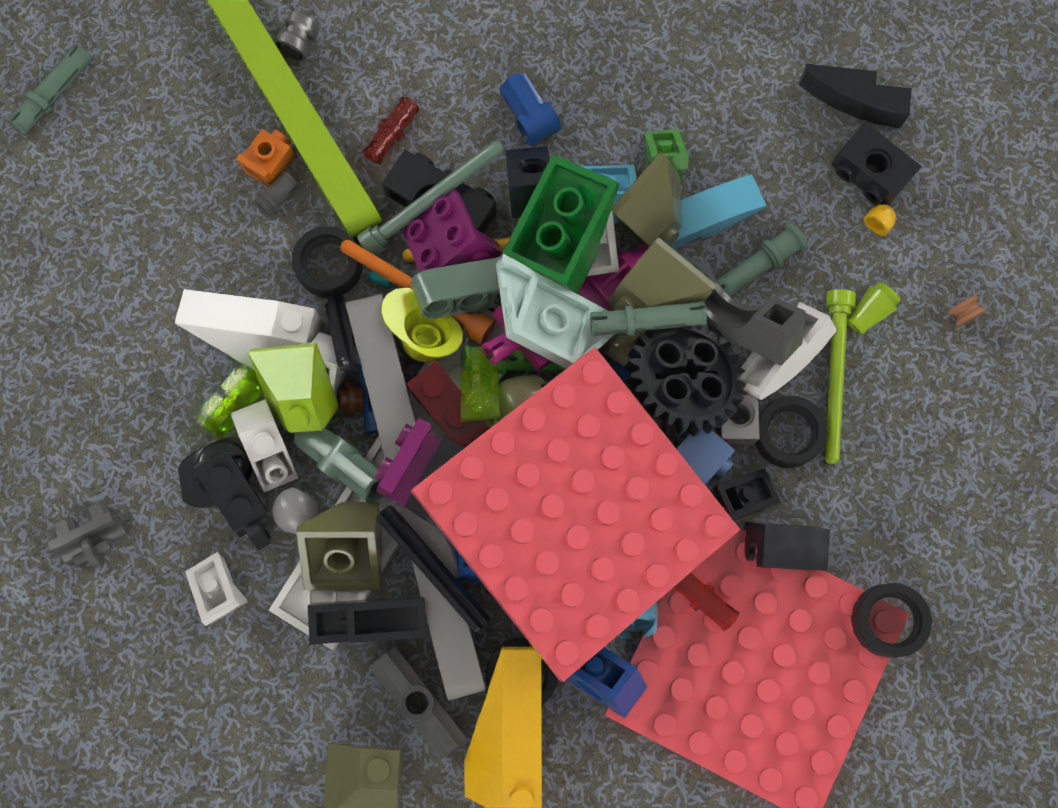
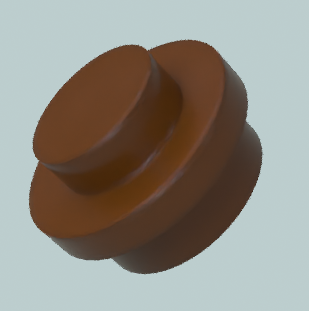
[337,381,364,418]

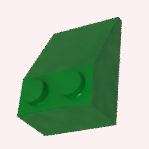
[502,154,620,294]

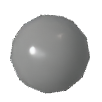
[272,487,319,534]

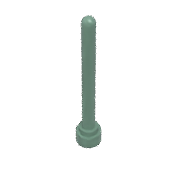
[357,141,504,256]

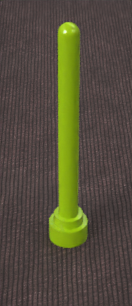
[825,289,856,465]

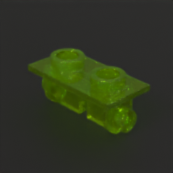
[461,350,500,422]
[196,364,262,439]

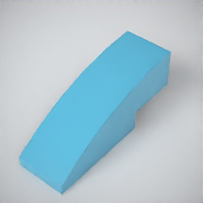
[670,174,767,250]

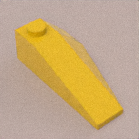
[464,647,542,808]

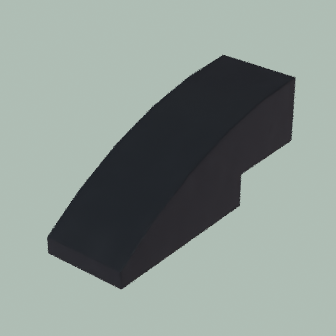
[799,64,912,128]
[307,597,427,645]

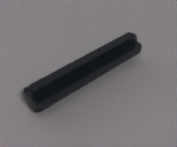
[325,294,360,373]

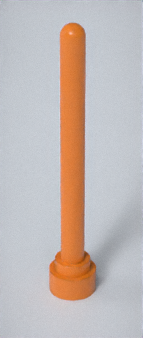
[340,240,496,345]

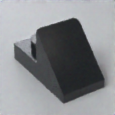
[711,468,780,522]

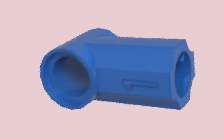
[499,73,562,147]

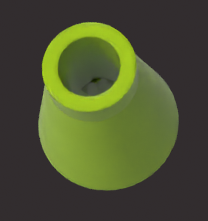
[847,281,901,336]

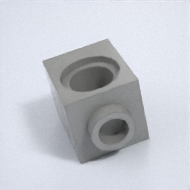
[717,390,760,445]

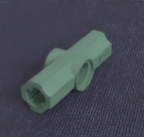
[293,427,383,504]

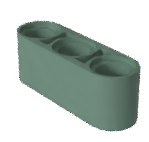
[411,257,502,319]

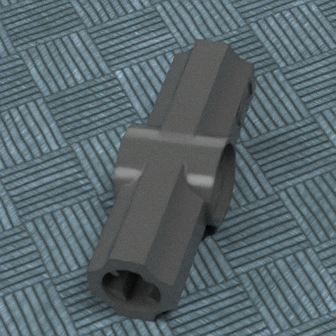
[369,646,467,759]

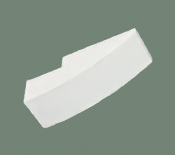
[738,302,837,400]

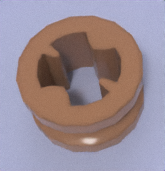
[948,295,987,327]

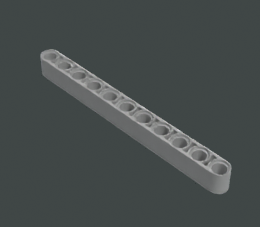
[345,294,486,701]

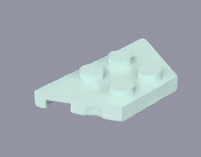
[496,254,616,369]

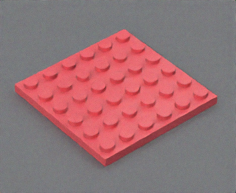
[411,347,740,682]
[604,529,909,808]

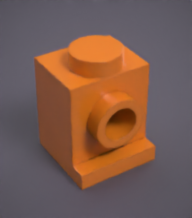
[236,129,296,187]

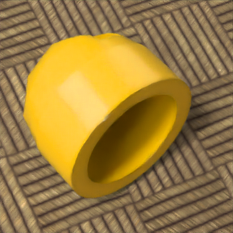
[863,205,896,236]

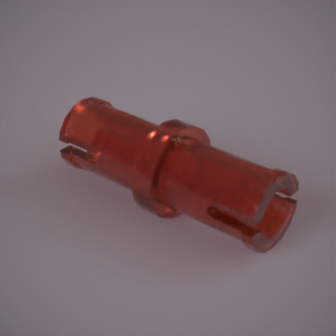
[362,96,420,165]
[673,573,740,631]

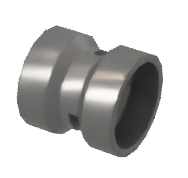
[274,11,320,61]

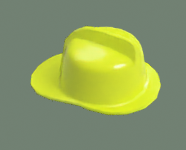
[381,288,463,362]

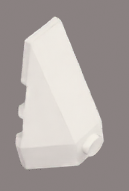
[175,289,322,371]

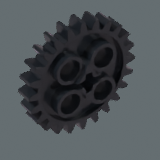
[624,324,746,437]

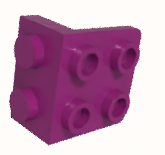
[404,189,503,273]
[375,417,442,512]

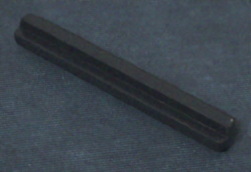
[376,505,490,632]

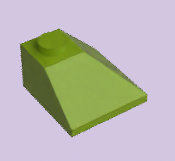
[248,342,339,433]

